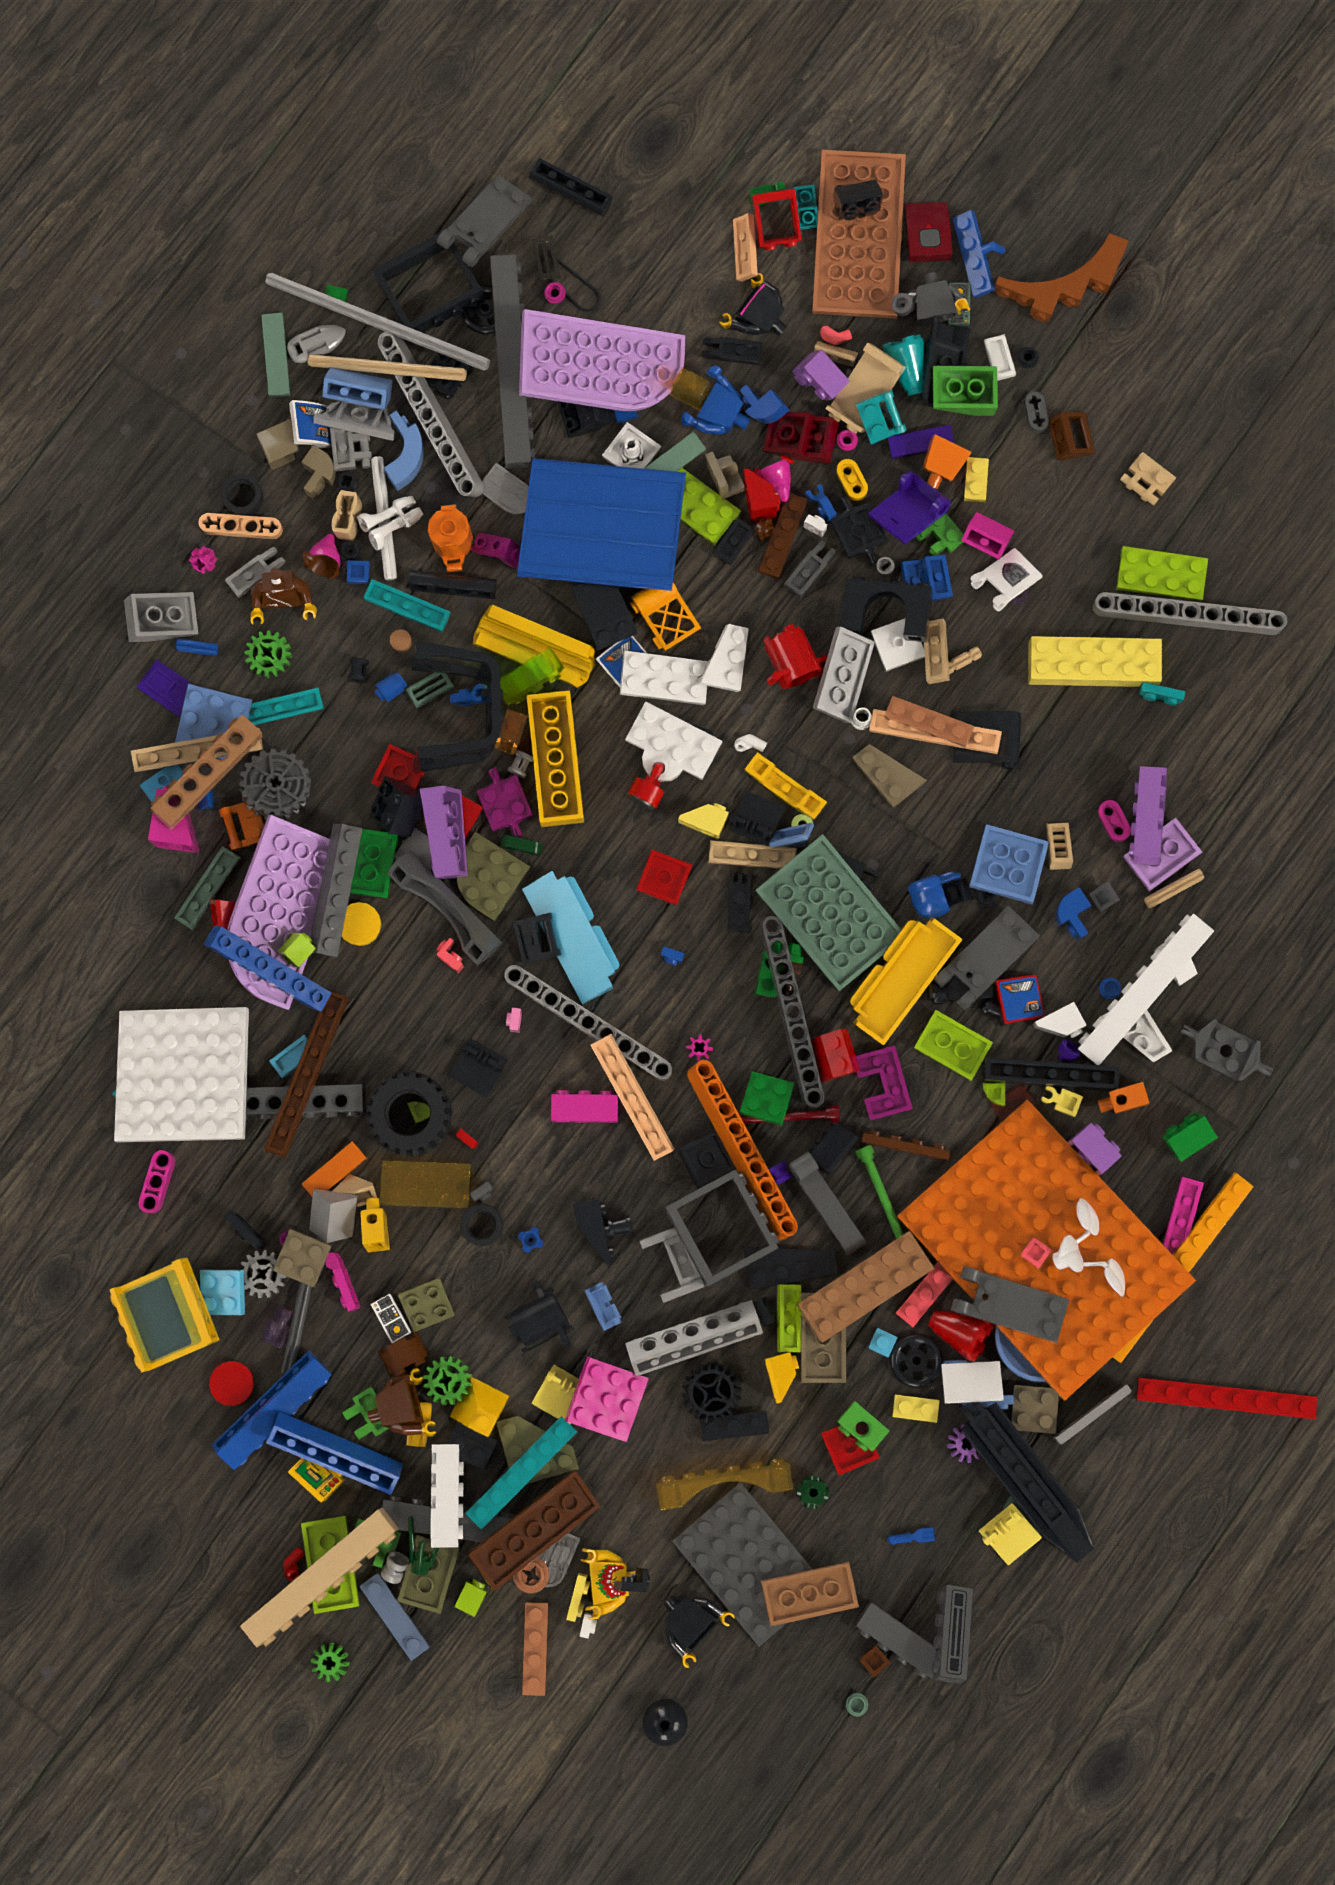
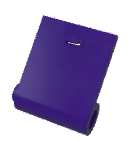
[868,471,951,545]

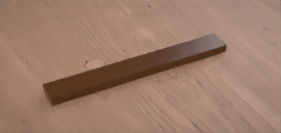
[264,990,349,1158]

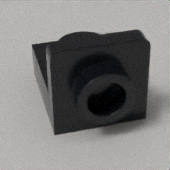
[613,1568,650,1592]

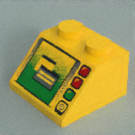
[288,1458,345,1502]

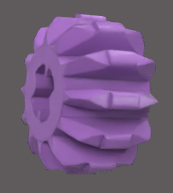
[947,1424,980,1463]

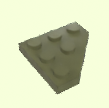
[496,1416,579,1484]

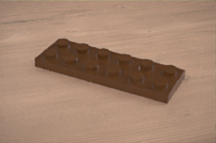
[467,1470,601,1592]

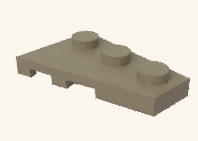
[852,744,927,808]

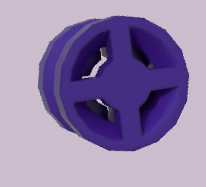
[769,1161,793,1185]

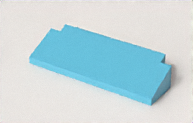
[522,871,619,1005]

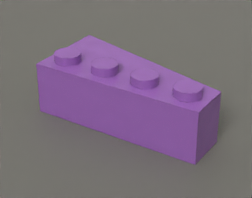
[1129,766,1167,865]
[420,786,468,879]

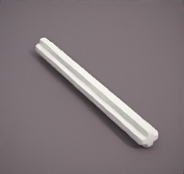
[371,456,397,581]

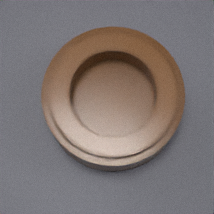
[390,629,412,652]

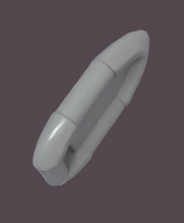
[287,325,346,363]

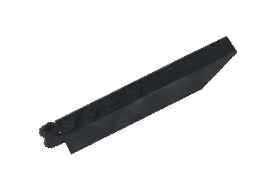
[958,1402,1094,1563]

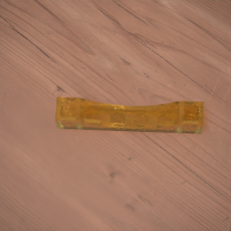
[656,1458,794,1510]

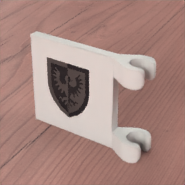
[971,548,1042,611]

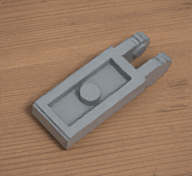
[225,547,285,598]

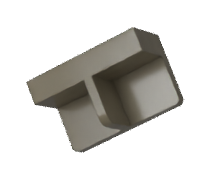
[705,451,745,499]

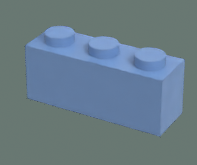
[323,367,392,410]

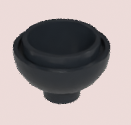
[643,1699,688,1746]

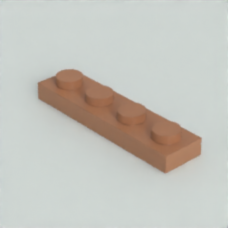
[884,696,974,748]
[522,1602,548,1696]

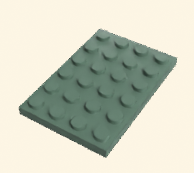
[755,834,901,991]

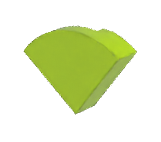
[983,1083,1005,1106]
[408,1101,430,1124]

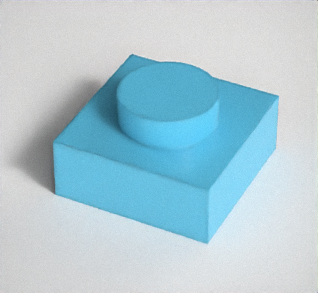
[868,1328,898,1357]

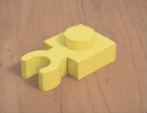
[1041,1086,1083,1117]

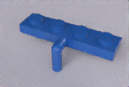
[953,210,1005,298]

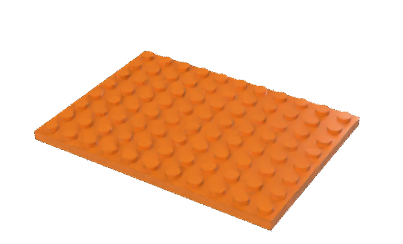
[897,1100,1196,1401]

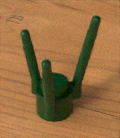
[408,1516,439,1575]

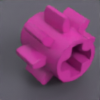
[189,545,218,574]
[686,1034,713,1062]

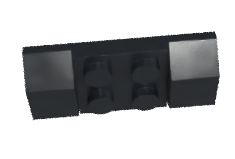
[922,316,970,407]

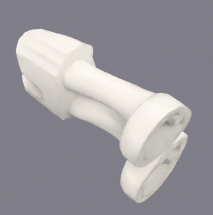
[357,496,423,550]

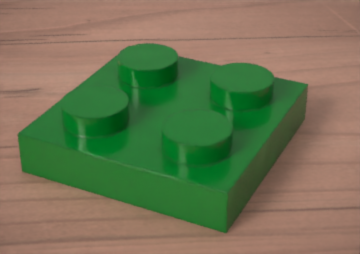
[740,1071,795,1126]

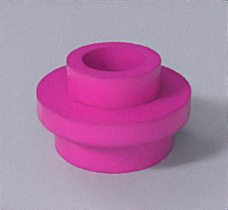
[544,282,566,304]
[836,430,858,451]

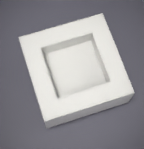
[804,515,827,537]
[580,1612,597,1638]

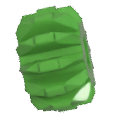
[311,1642,350,1682]

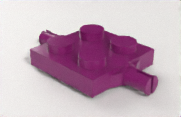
[477,768,534,837]

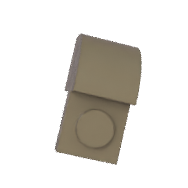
[302,445,336,499]

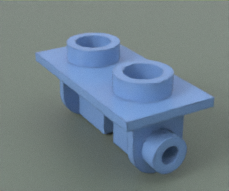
[585,1282,621,1331]

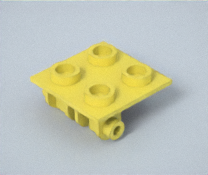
[531,1365,579,1425]
[979,1503,1042,1566]

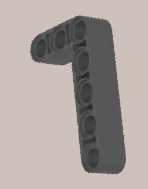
[788,1151,867,1256]

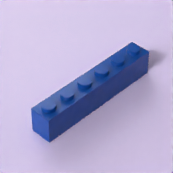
[212,1350,332,1470]
[266,1412,403,1495]

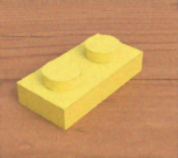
[964,457,989,502]
[892,1395,940,1423]
[566,1573,590,1622]

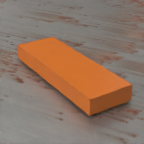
[302,1141,367,1196]

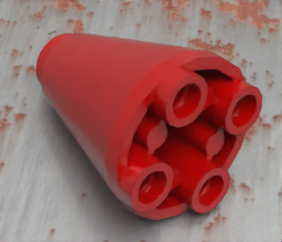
[928,1310,995,1362]

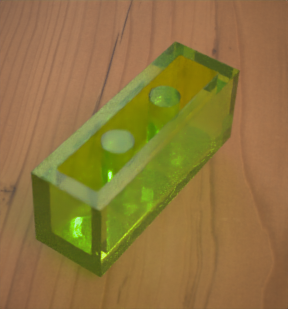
[500,647,564,705]

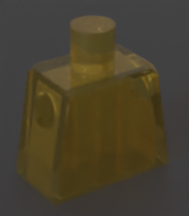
[669,368,712,411]

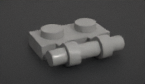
[330,428,372,471]

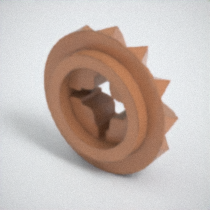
[513,1558,549,1593]

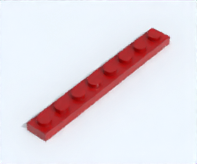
[1136,1378,1317,1419]

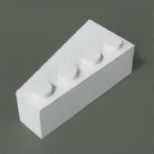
[431,1444,464,1548]

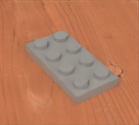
[813,626,875,723]

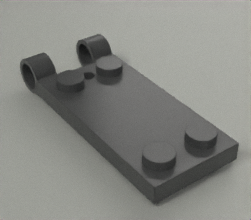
[437,175,532,267]
[933,906,1040,1011]
[951,1267,1069,1343]

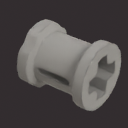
[507,750,533,778]

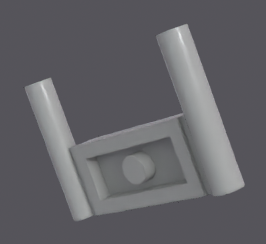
[640,1228,705,1303]

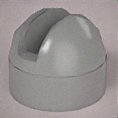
[876,557,895,574]

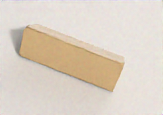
[814,341,858,367]

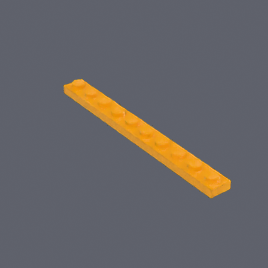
[1112,1173,1254,1363]

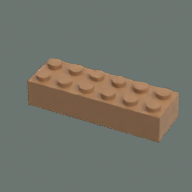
[796,1231,935,1343]

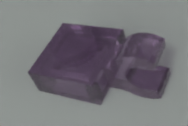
[260,1305,292,1349]

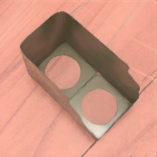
[257,419,300,469]

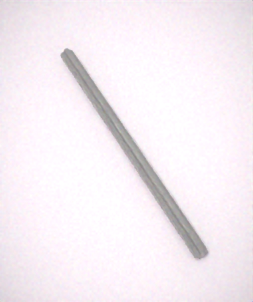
[265,273,490,371]

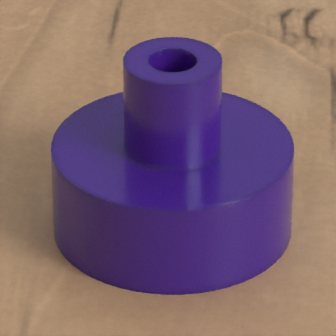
[1058,1039,1081,1063]

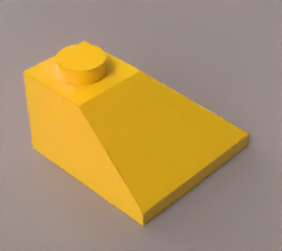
[764,1352,799,1403]
[450,1377,509,1437]

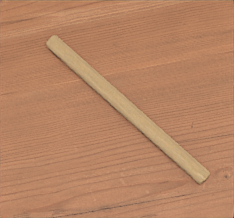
[307,354,467,381]

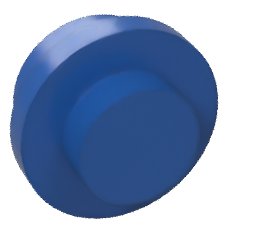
[1099,977,1121,1000]

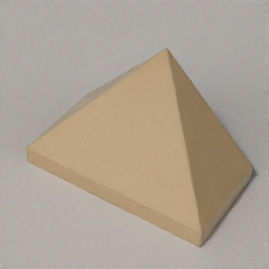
[332,1174,377,1207]

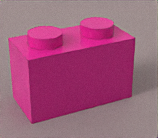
[961,512,1014,560]

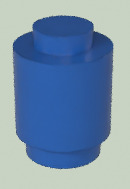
[374,672,407,702]

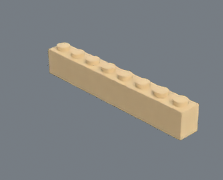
[240,1507,399,1648]

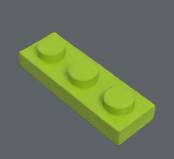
[777,1285,801,1352]

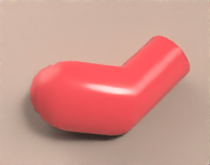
[820,326,852,345]

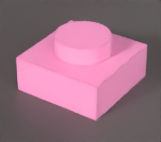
[506,1008,522,1033]

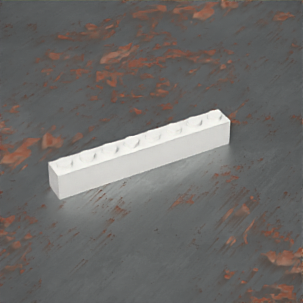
[1078,914,1214,1065]

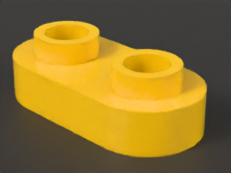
[837,459,868,501]

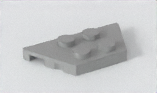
[314,400,394,441]

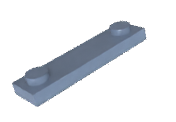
[359,1572,430,1661]

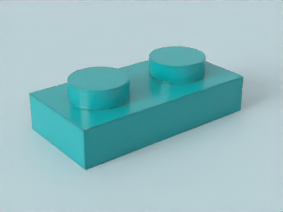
[1138,682,1185,706]

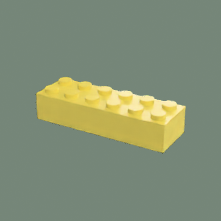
[1028,636,1162,687]

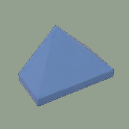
[769,823,814,847]

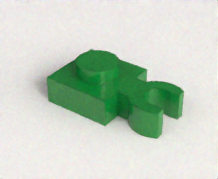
[749,181,786,206]

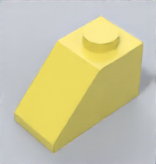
[678,803,729,839]

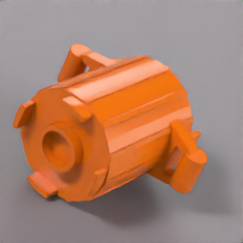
[428,504,473,572]

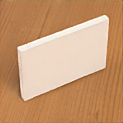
[941,1361,1004,1404]

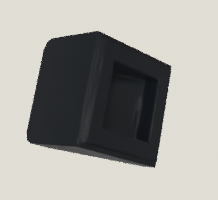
[942,879,973,907]

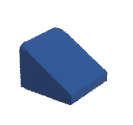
[198,790,215,810]

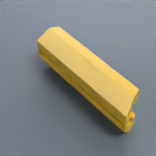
[473,605,595,688]

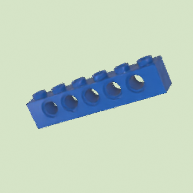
[203,925,332,1012]

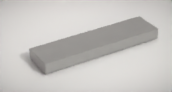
[1053,1384,1132,1445]

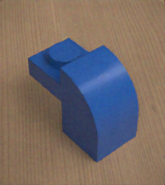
[740,385,789,424]
[1055,887,1091,940]

